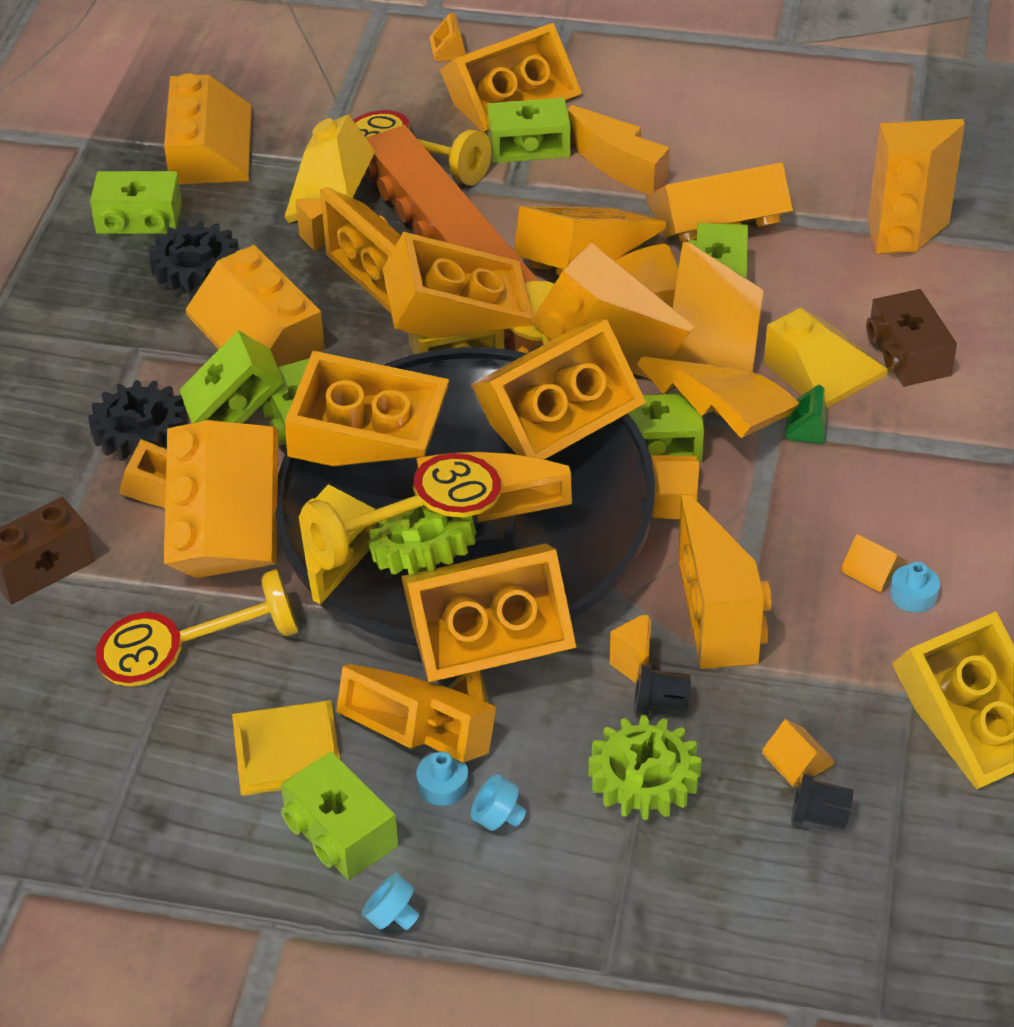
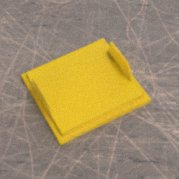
[232,700,340,796]

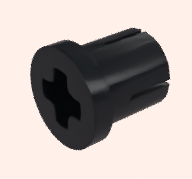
[634,663,691,714]
[791,771,853,830]

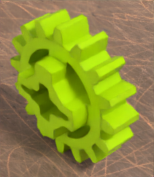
[368,505,476,575]
[588,715,702,820]

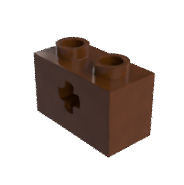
[866,289,957,387]
[0,496,94,605]

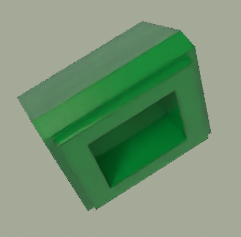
[785,384,828,444]

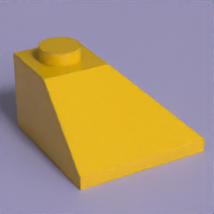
[284,114,375,223]
[764,307,888,408]

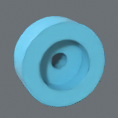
[890,562,940,613]
[416,752,469,806]
[471,774,526,831]
[362,873,419,930]

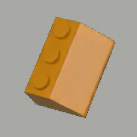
[440,22,582,132]
[164,73,252,184]
[867,119,965,254]
[646,162,793,243]
[320,187,401,313]
[186,245,325,367]
[471,319,646,459]
[164,420,278,579]
[401,543,577,682]

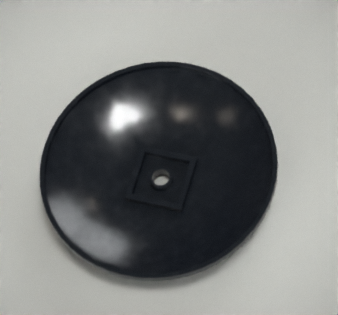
[275,347,655,646]

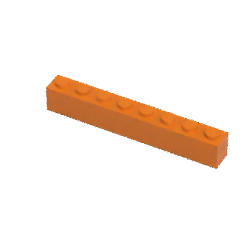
[364,125,543,351]

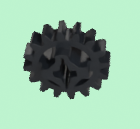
[149,221,239,294]
[88,380,188,461]

